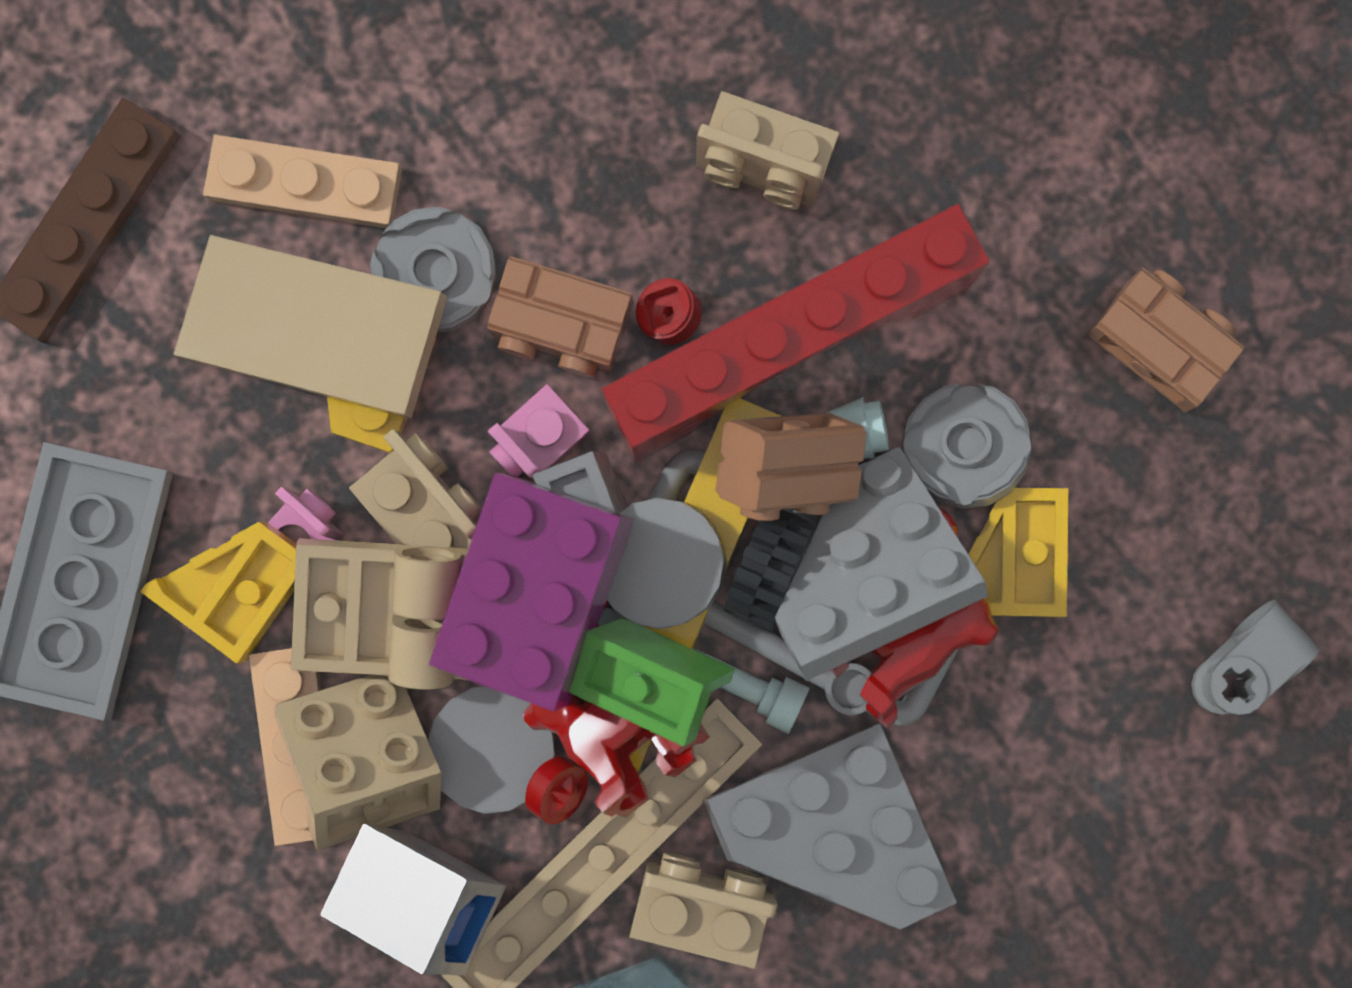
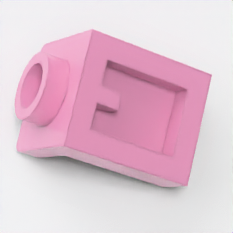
[488,384,590,483]

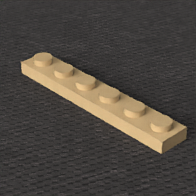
[441,698,762,988]

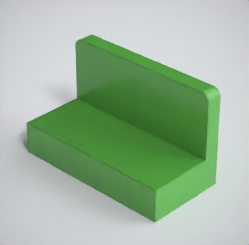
[569,618,735,747]

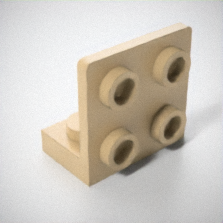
[696,91,839,209]
[349,428,483,548]
[275,675,441,851]
[629,852,778,969]

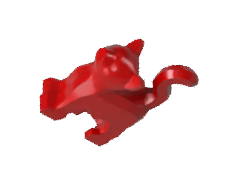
[830,507,999,729]
[523,600,710,818]

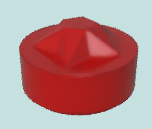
[636,278,702,345]
[525,756,588,825]

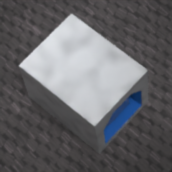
[321,824,506,976]

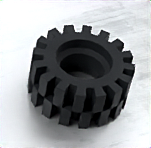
[724,509,818,632]

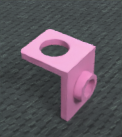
[268,486,344,540]

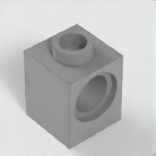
[533,451,627,514]

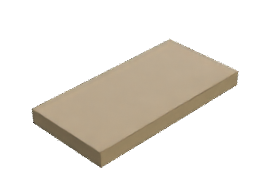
[173,235,447,419]

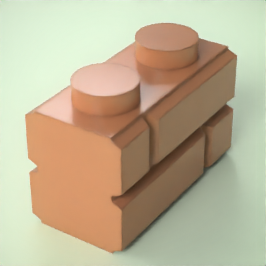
[487,256,633,378]
[1086,268,1244,412]
[716,413,867,521]

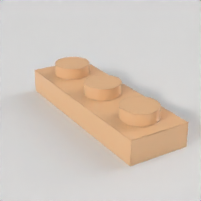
[203,135,402,229]
[249,648,323,846]

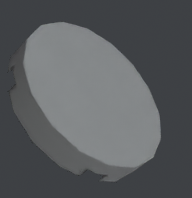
[370,207,497,333]
[903,383,1032,509]
[607,498,727,629]
[428,686,555,814]

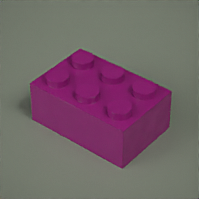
[428,473,635,712]

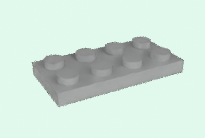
[0,442,173,721]

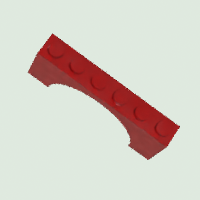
[601,204,990,463]

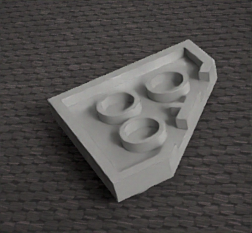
[775,446,988,681]
[702,723,957,929]

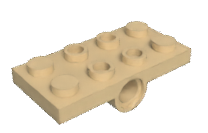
[291,538,469,689]

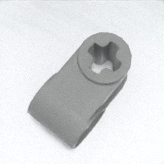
[1191,600,1320,715]

